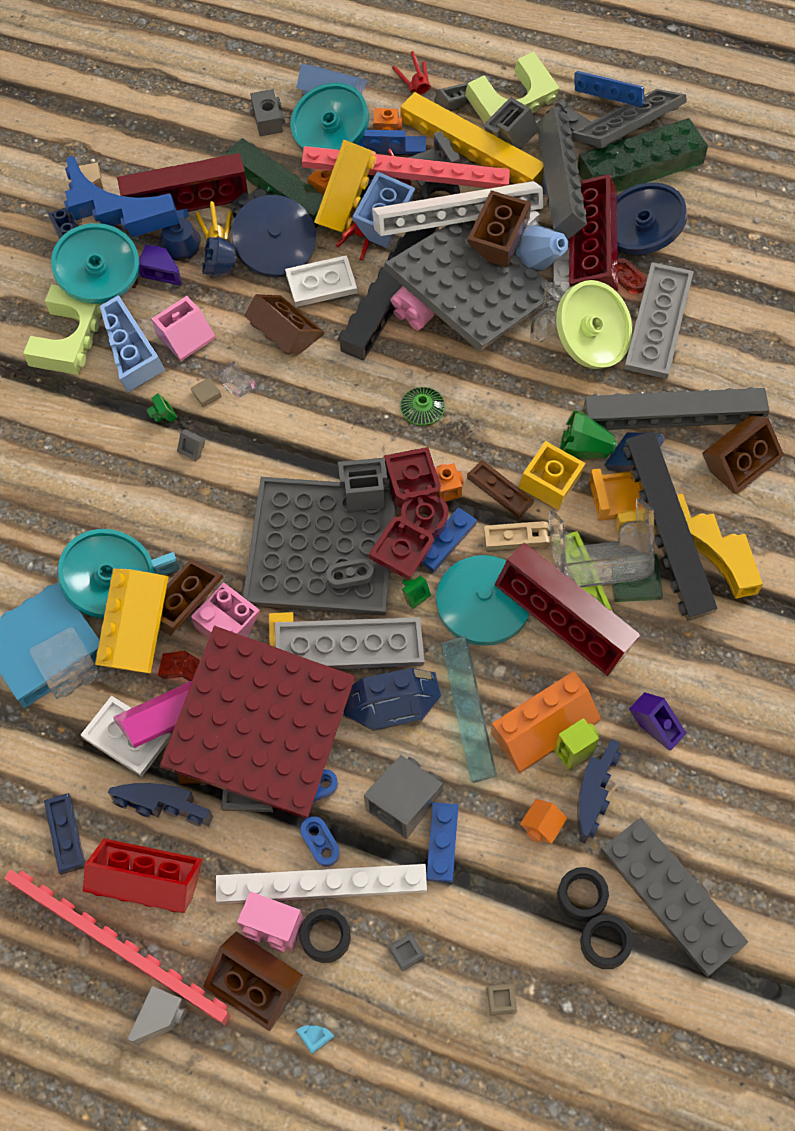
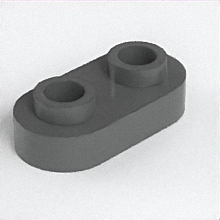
[326,558,374,589]

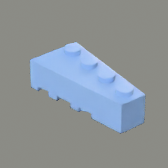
[100,295,165,392]

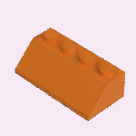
[491,671,601,773]

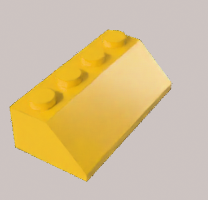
[315,140,376,232]
[95,568,168,673]

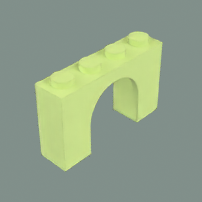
[465,52,559,124]
[23,284,104,375]

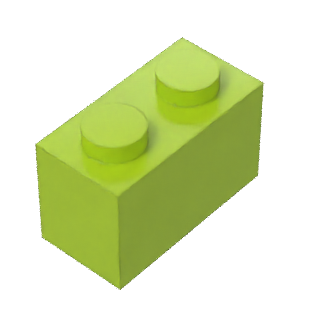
[554,718,599,771]

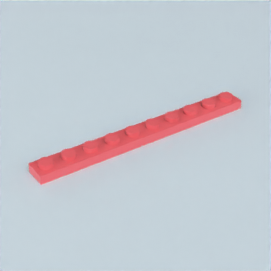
[302,146,509,188]
[4,869,231,1026]

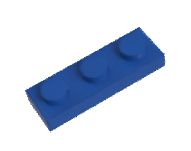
[422,507,477,573]
[426,802,459,883]

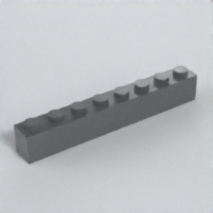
[537,107,587,239]
[583,387,770,430]

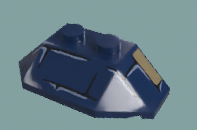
[344,668,441,731]

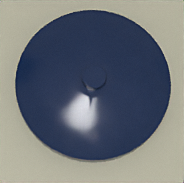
[617,183,687,255]
[232,195,316,278]

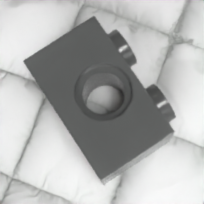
[250,89,285,137]

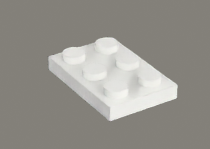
[285,255,357,307]
[81,696,171,777]

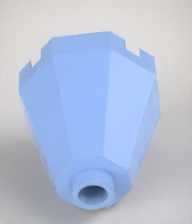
[516,225,568,271]

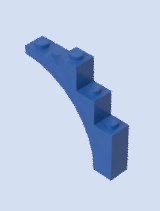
[64,156,180,238]

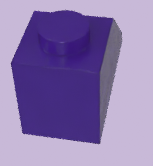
[139,244,182,286]
[629,692,686,750]

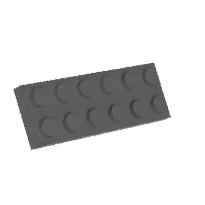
[572,89,687,148]
[601,817,748,977]

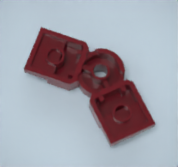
[368,447,448,581]

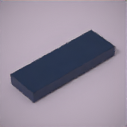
[44,793,85,875]

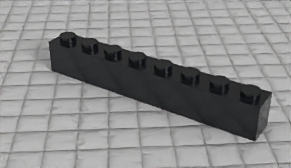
[338,226,439,361]
[623,430,718,621]

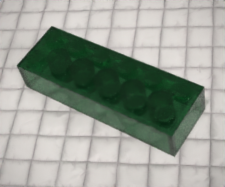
[577,118,708,193]

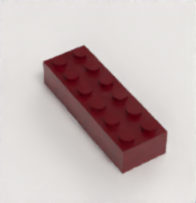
[117,153,248,212]
[569,174,618,291]
[494,542,641,677]

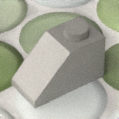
[128,986,187,1045]

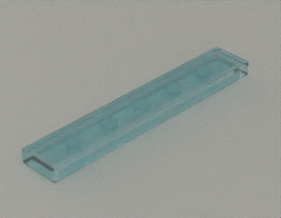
[442,636,497,783]

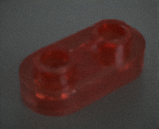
[618,258,647,294]

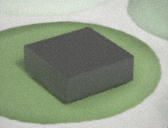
[388,933,425,972]

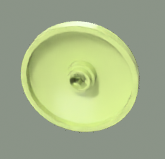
[556,280,632,369]

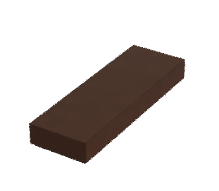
[467,460,534,519]

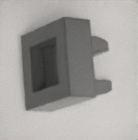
[177,429,206,461]

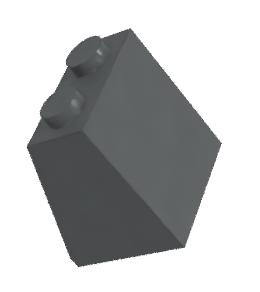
[364,755,443,839]

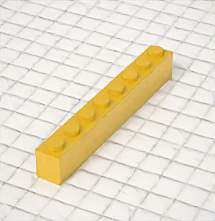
[400,92,545,185]

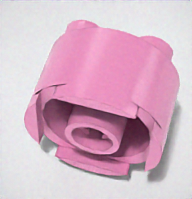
[390,286,435,331]

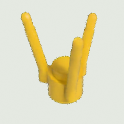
[195,202,232,241]

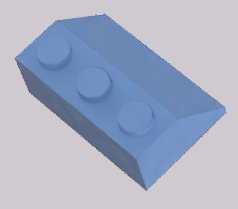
[296,64,368,94]
[352,171,415,249]

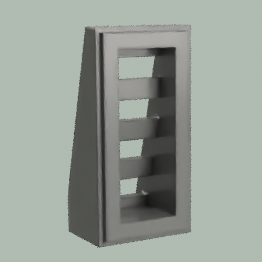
[434,82,469,111]

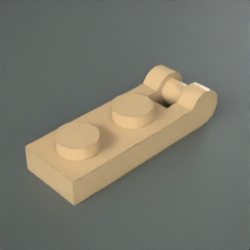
[484,521,552,551]

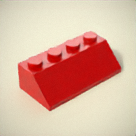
[83,838,203,913]

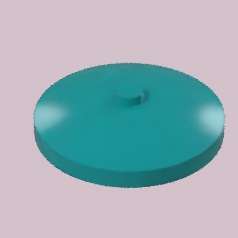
[290,83,369,151]
[51,223,139,304]
[57,529,155,619]
[436,555,530,646]

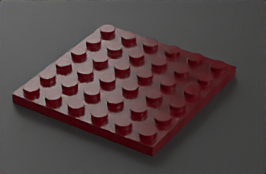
[160,625,355,819]

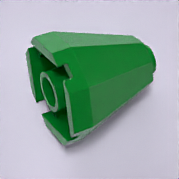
[559,410,617,459]

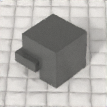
[483,97,539,150]
[338,457,387,512]

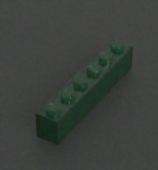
[225,138,324,228]

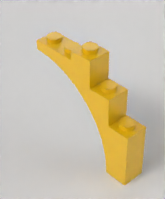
[615,493,762,599]

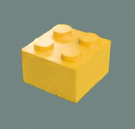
[518,441,586,510]

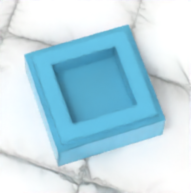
[151,552,180,575]

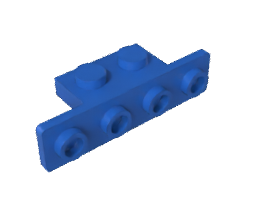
[574,71,644,107]
[357,130,426,154]

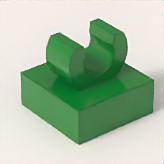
[147,393,177,423]
[402,575,431,609]

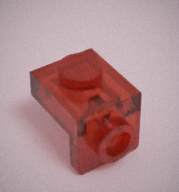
[158,650,200,682]

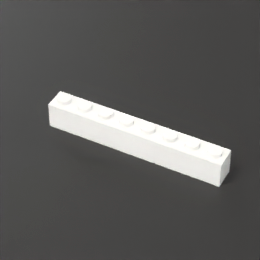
[372,181,543,236]

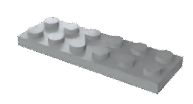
[624,262,694,379]
[275,617,424,669]

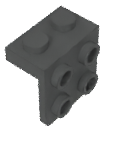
[408,131,461,188]

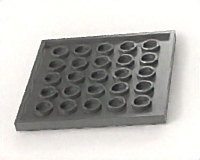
[383,220,560,351]
[243,477,397,616]

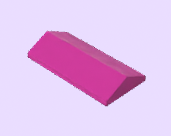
[113,680,193,748]

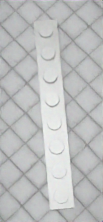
[216,864,427,904]

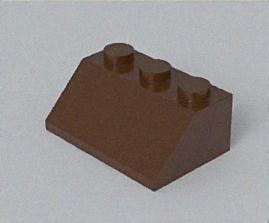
[467,190,531,268]
[244,294,324,355]
[702,415,784,494]
[159,559,224,636]
[203,931,303,1031]

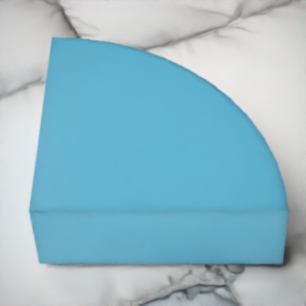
[296,1025,335,1055]

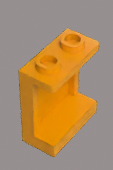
[589,469,647,521]

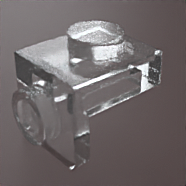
[218,361,256,398]

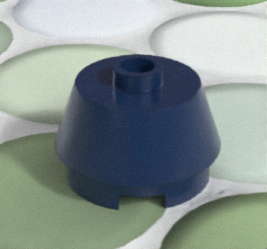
[159,218,201,261]
[202,236,237,278]

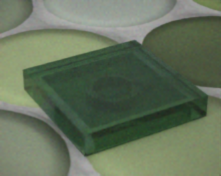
[609,554,663,602]

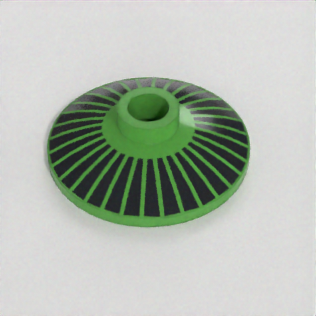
[401,387,445,426]

